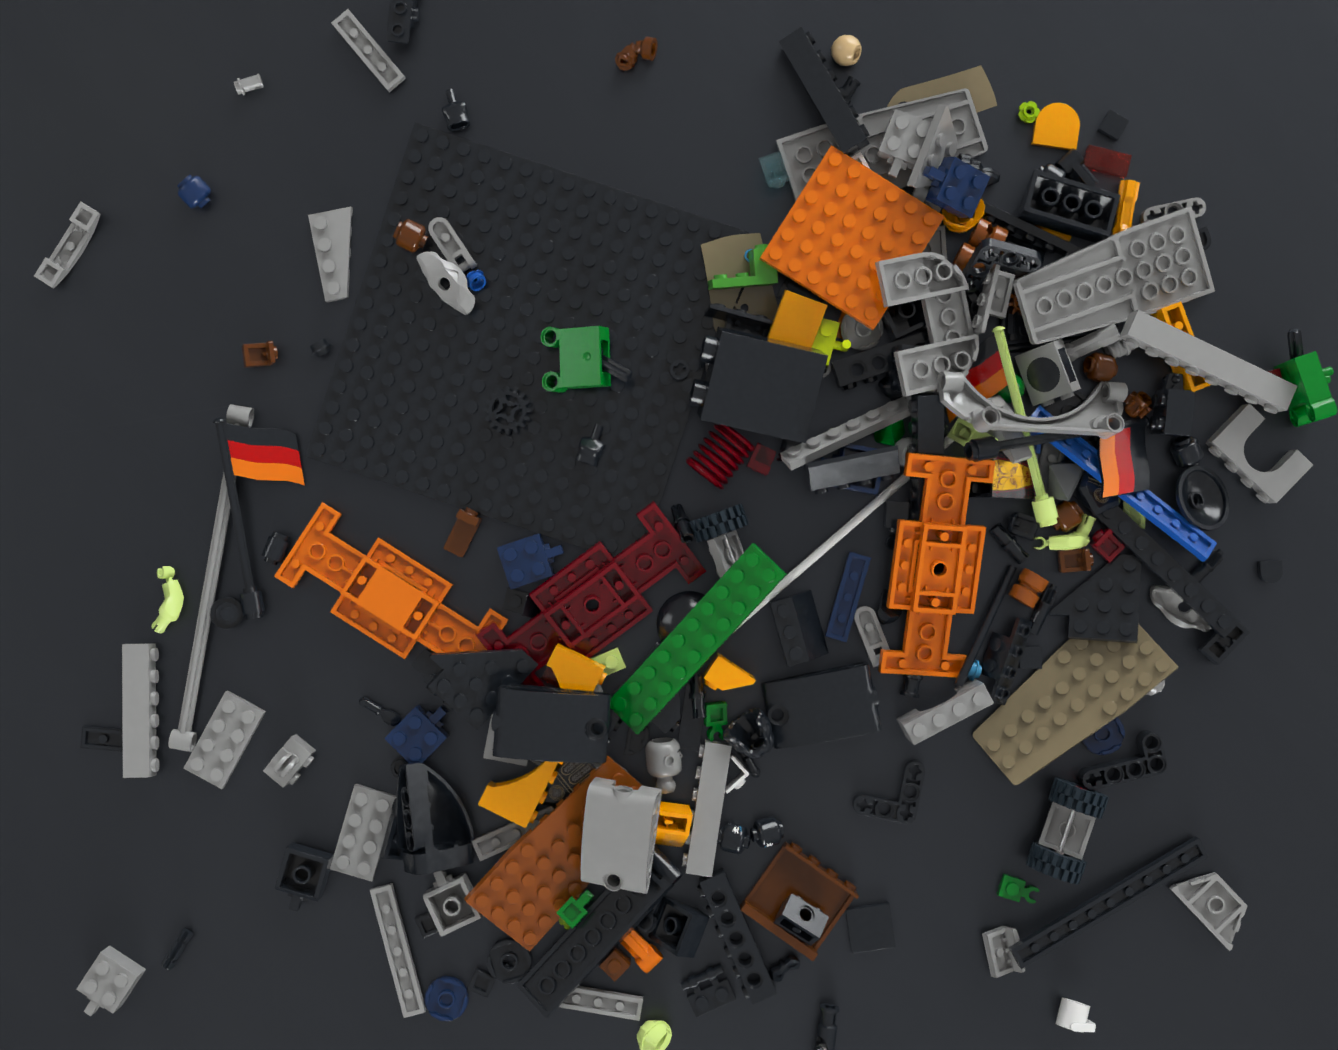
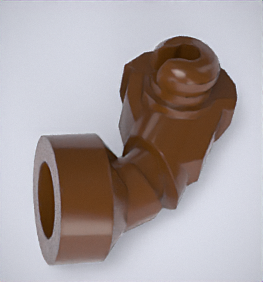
[615,37,658,71]

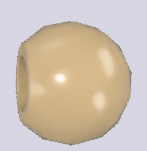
[831,35,862,66]

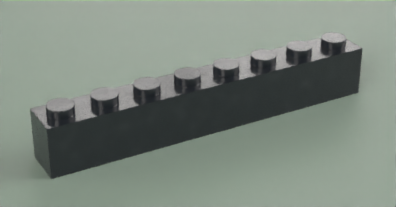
[908,392,944,572]

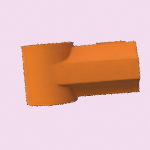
[621,929,664,973]

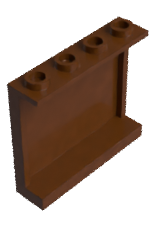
[740,841,859,961]

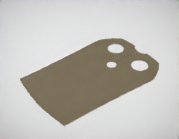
[887,65,997,113]
[701,233,778,332]

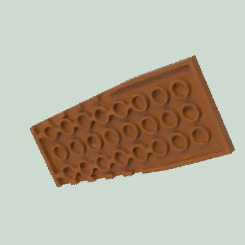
[464,756,642,952]

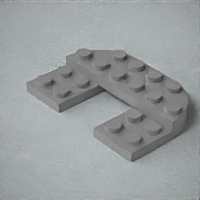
[875,252,979,397]

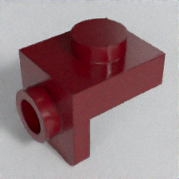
[1089,528,1125,563]

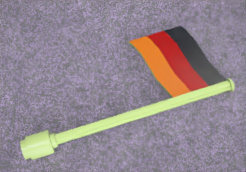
[946,326,1059,527]

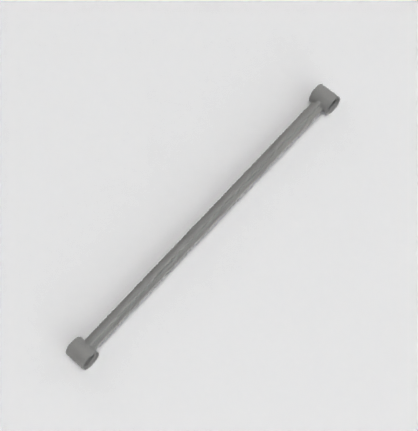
[168,404,254,752]

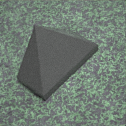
[1048,460,1084,501]

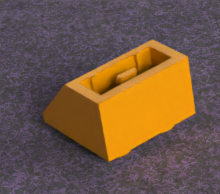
[655,801,693,847]

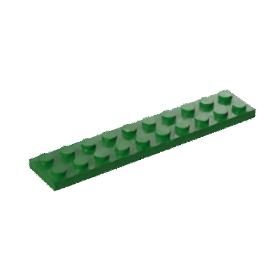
[610,543,787,735]

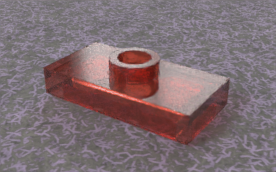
[1084,145,1132,178]

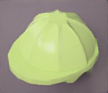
[637,1020,672,1050]

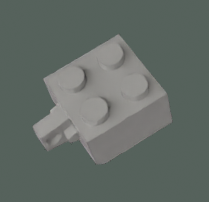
[876,109,931,179]
[423,870,482,936]
[76,945,146,1016]

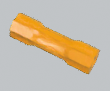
[1111,180,1140,236]

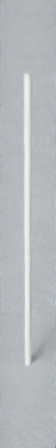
[732,418,972,634]

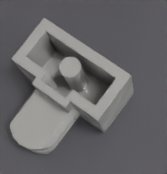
[263,734,316,788]

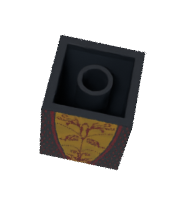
[969,453,1038,499]

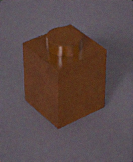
[599,946,631,982]

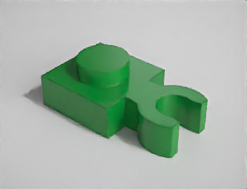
[704,701,727,741]
[997,873,1039,904]

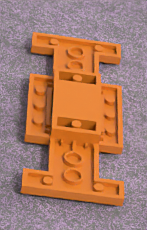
[274,502,509,659]

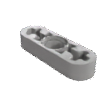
[1140,197,1206,223]

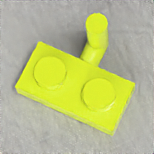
[812,318,851,366]

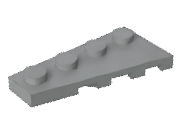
[308,207,353,302]

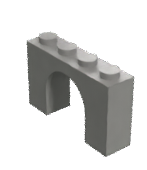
[1205,403,1313,503]
[896,678,994,745]

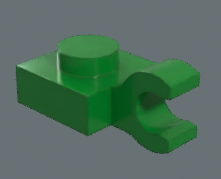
[556,889,594,929]

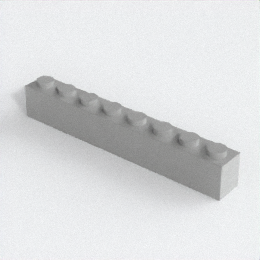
[1119,310,1297,414]

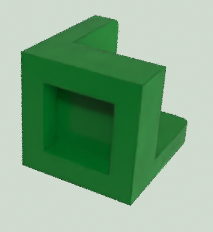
[874,419,905,446]

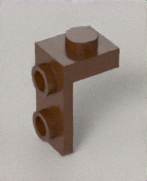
[443,507,482,558]

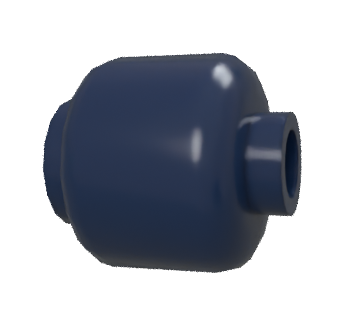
[177,175,211,208]

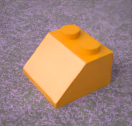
[703,652,756,691]

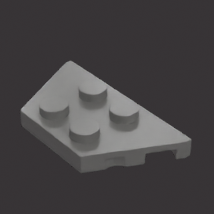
[907,104,958,188]
[1169,872,1247,951]

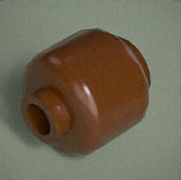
[393,219,428,253]
[1083,352,1118,382]
[1051,500,1084,533]

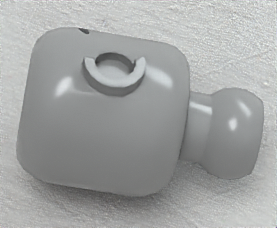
[645,738,683,794]

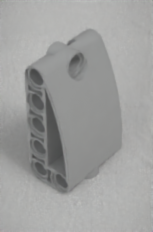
[581,777,662,894]

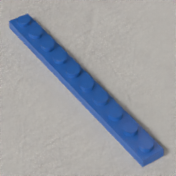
[1030,405,1217,562]

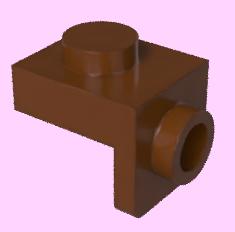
[242,341,278,367]
[1057,548,1094,573]

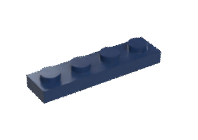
[825,552,871,643]

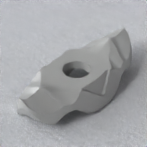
[417,251,475,315]
[1150,585,1212,632]

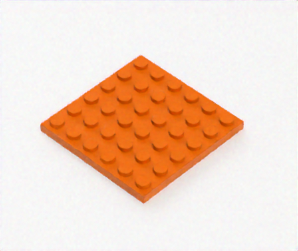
[760,145,945,330]

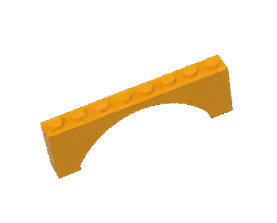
[478,643,607,828]

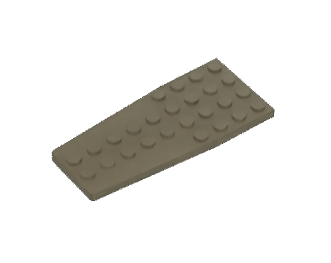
[973,624,1178,786]

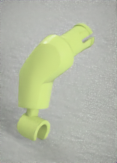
[1033,514,1096,550]
[151,566,184,633]

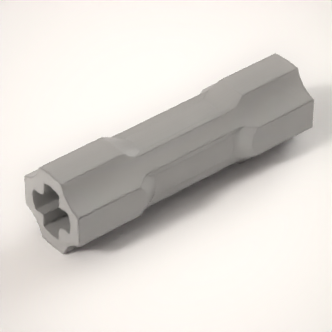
[1064,323,1121,362]

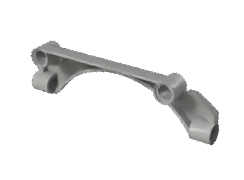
[937,371,1128,439]

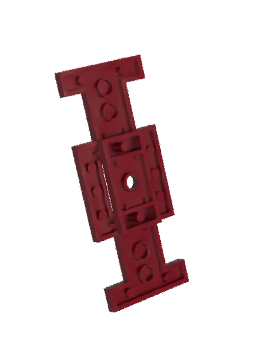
[476,501,706,687]

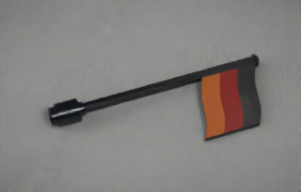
[964,416,1150,499]
[213,417,305,620]

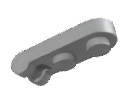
[428,217,477,273]
[854,606,890,667]

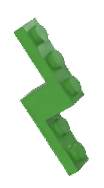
[708,244,778,290]

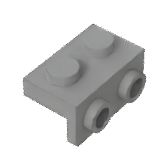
[982,926,1025,978]

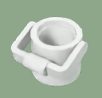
[1055,997,1096,1033]

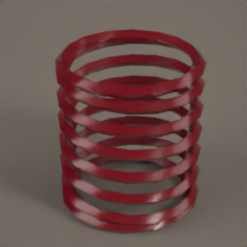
[686,424,755,490]

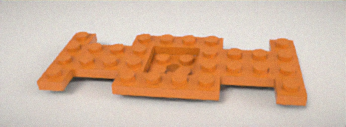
[878,452,996,677]

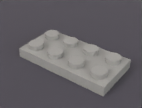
[184,690,266,789]
[330,784,396,882]

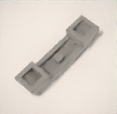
[34,201,101,288]

